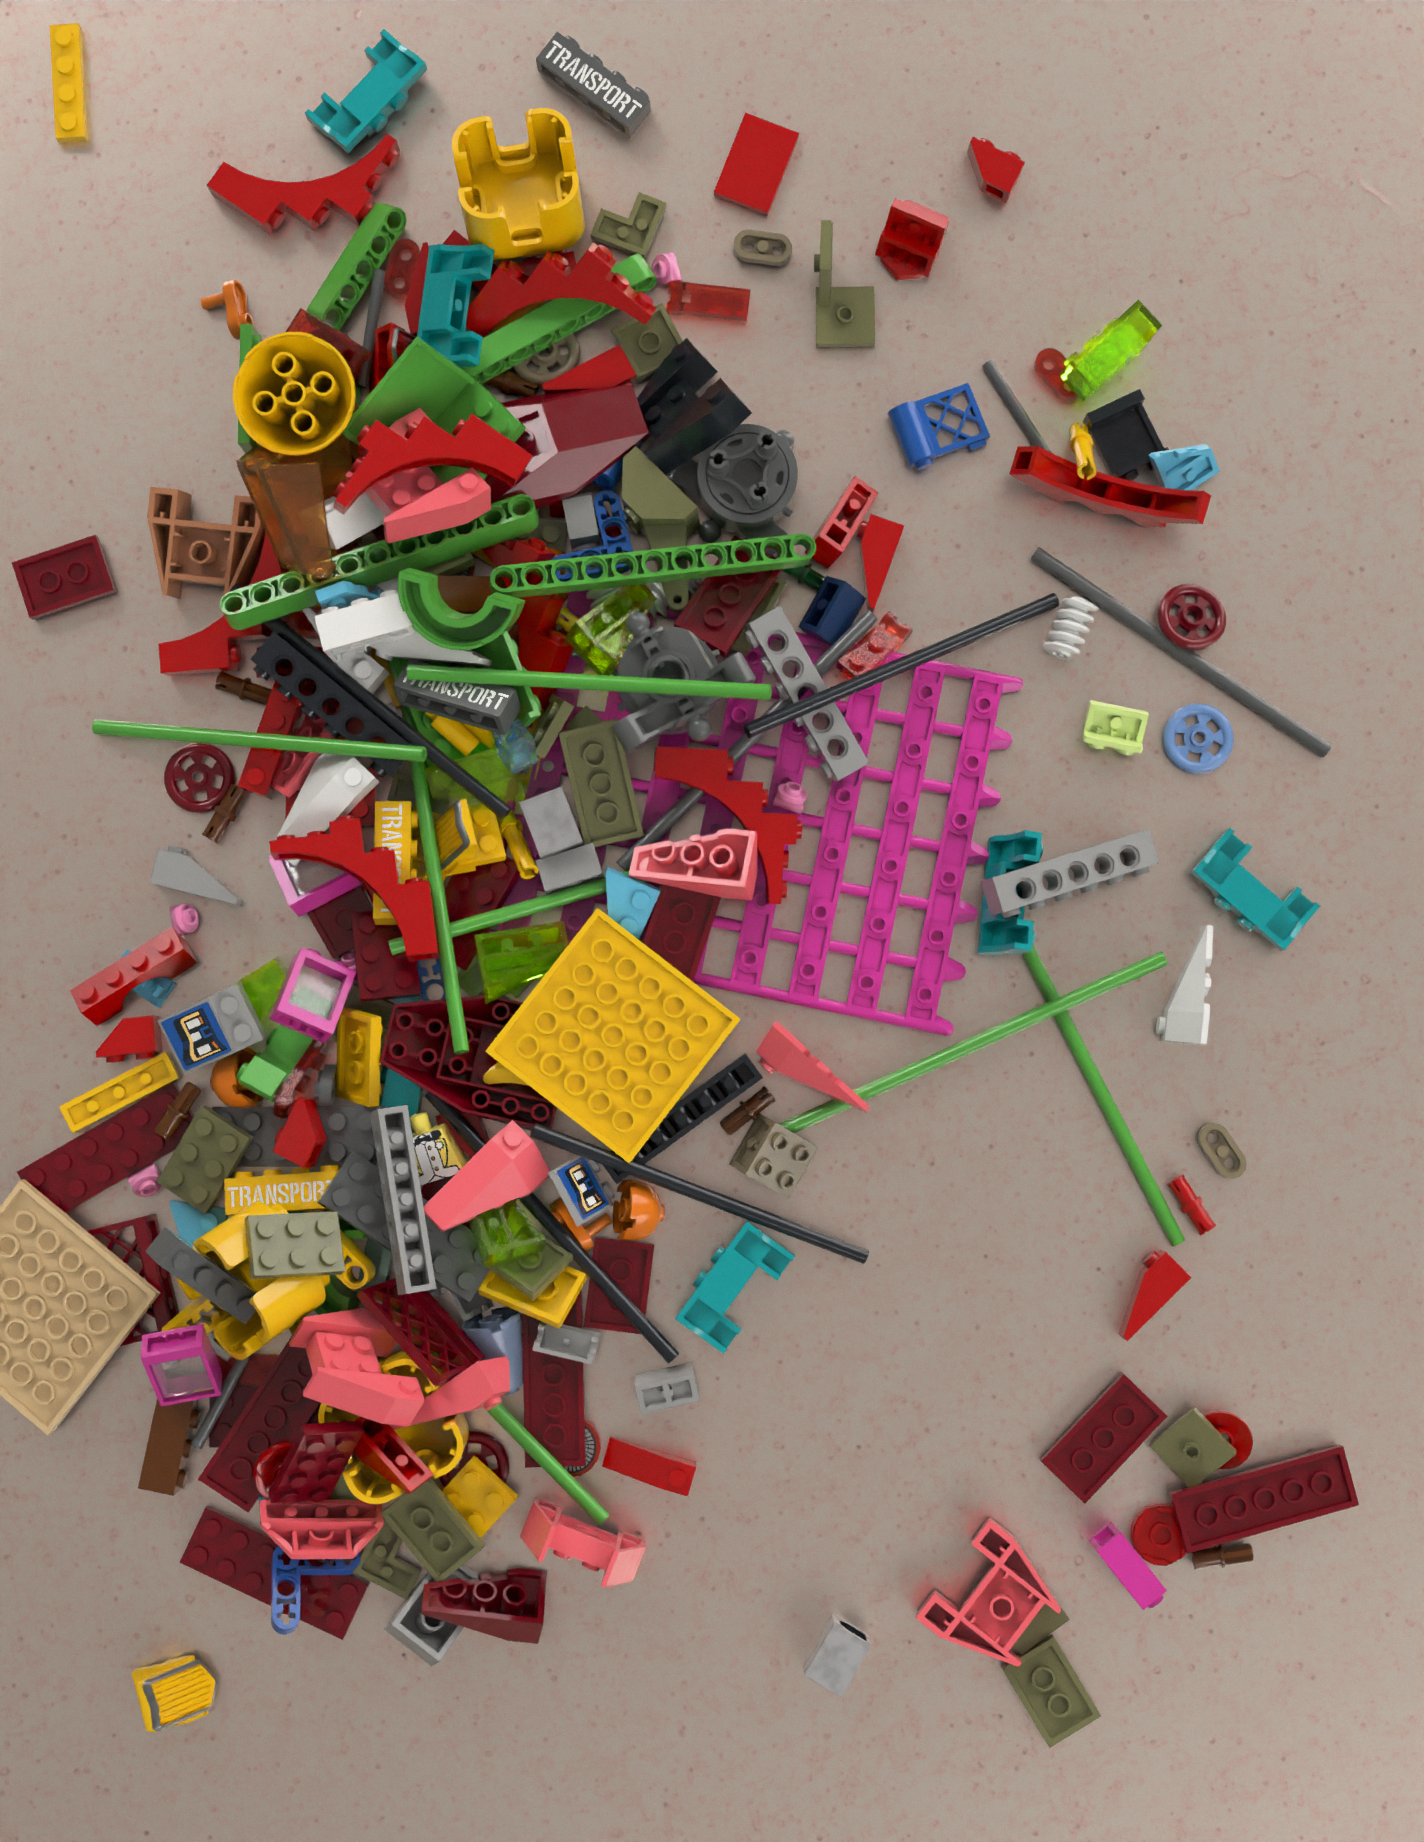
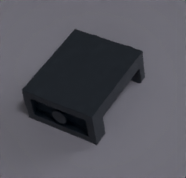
[1083,389,1169,481]

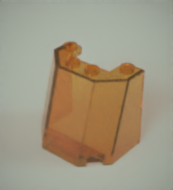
[236,437,362,578]

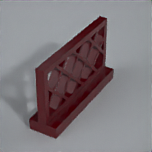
[87,1214,179,1346]
[357,1278,485,1387]

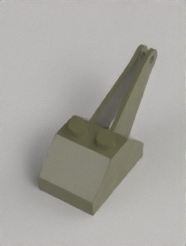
[622,446,700,614]

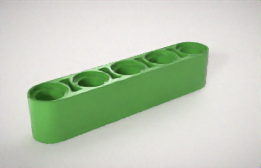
[306,202,407,330]

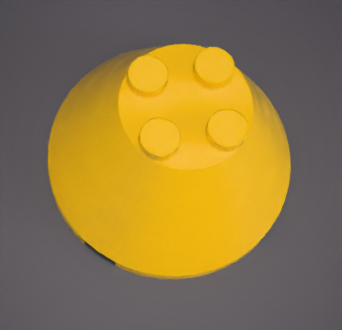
[233,332,356,456]

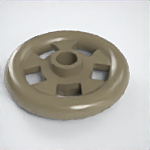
[513,334,580,386]

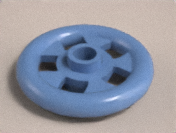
[1163,703,1234,774]

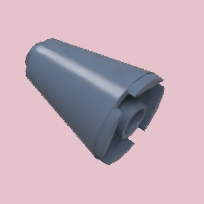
[462,1307,523,1395]

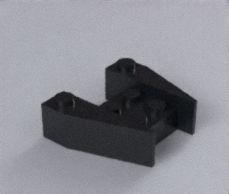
[637,338,752,475]

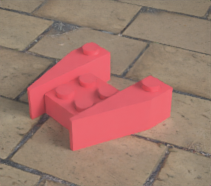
[345,408,491,544]
[289,1307,425,1426]
[520,1497,647,1587]
[916,1517,1061,1667]

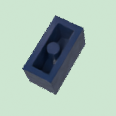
[798,576,867,646]

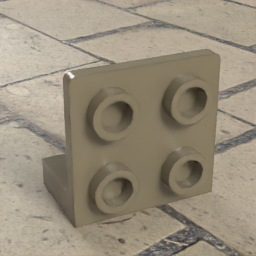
[729,1113,818,1198]

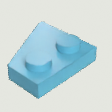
[1148,444,1220,490]
[315,581,382,609]
[605,867,660,940]
[170,1200,228,1246]

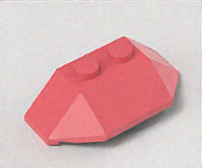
[259,1500,384,1559]

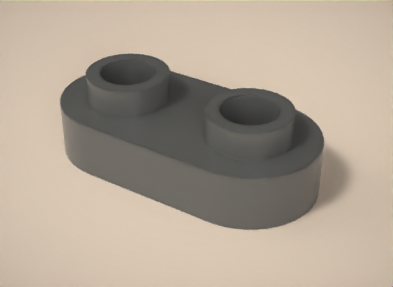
[314,1064,337,1106]

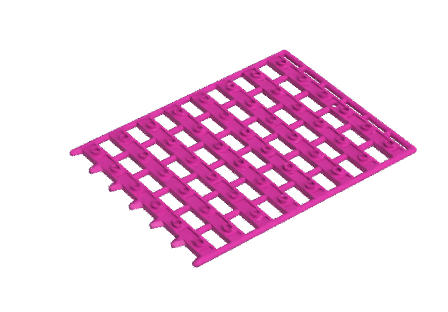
[484,590,1023,1036]

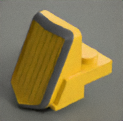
[434,799,506,876]
[131,1655,217,1733]

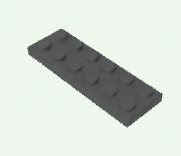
[212,1106,386,1167]
[317,1151,500,1303]

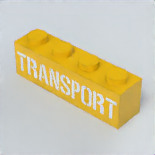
[373,801,419,925]
[224,1165,339,1216]

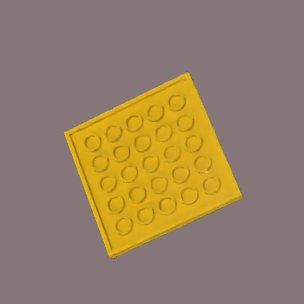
[485,908,741,1163]

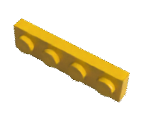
[49,23,87,143]
[59,1051,181,1133]

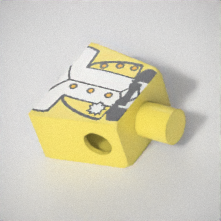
[410,1112,467,1185]

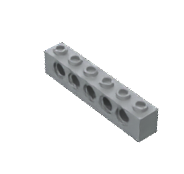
[745,606,869,781]
[980,829,1159,918]
[370,1105,436,1295]

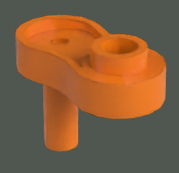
[201,280,254,340]
[549,1197,612,1252]

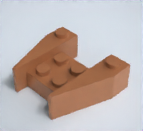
[147,487,275,599]

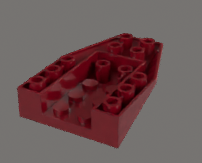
[484,384,650,525]
[380,995,557,1131]

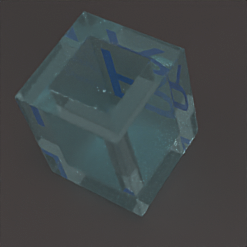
[492,719,539,775]

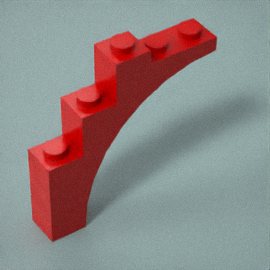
[207,134,400,234]
[466,242,656,339]
[332,414,533,515]
[1009,446,1211,527]
[158,514,297,676]
[464,532,575,710]
[653,746,802,904]
[269,815,439,962]

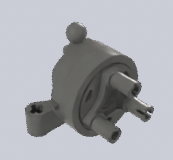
[666,424,798,558]
[611,612,757,754]

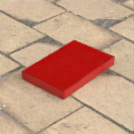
[714,113,799,216]

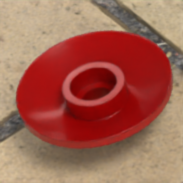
[1204,1411,1253,1469]

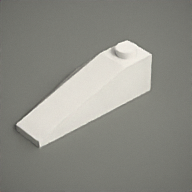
[369,631,492,666]
[276,753,380,866]
[1156,925,1213,1045]

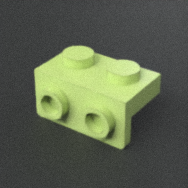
[1082,700,1149,755]

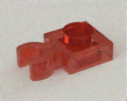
[277,1582,329,1617]

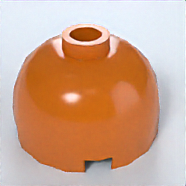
[210,1047,264,1108]
[612,1180,665,1241]

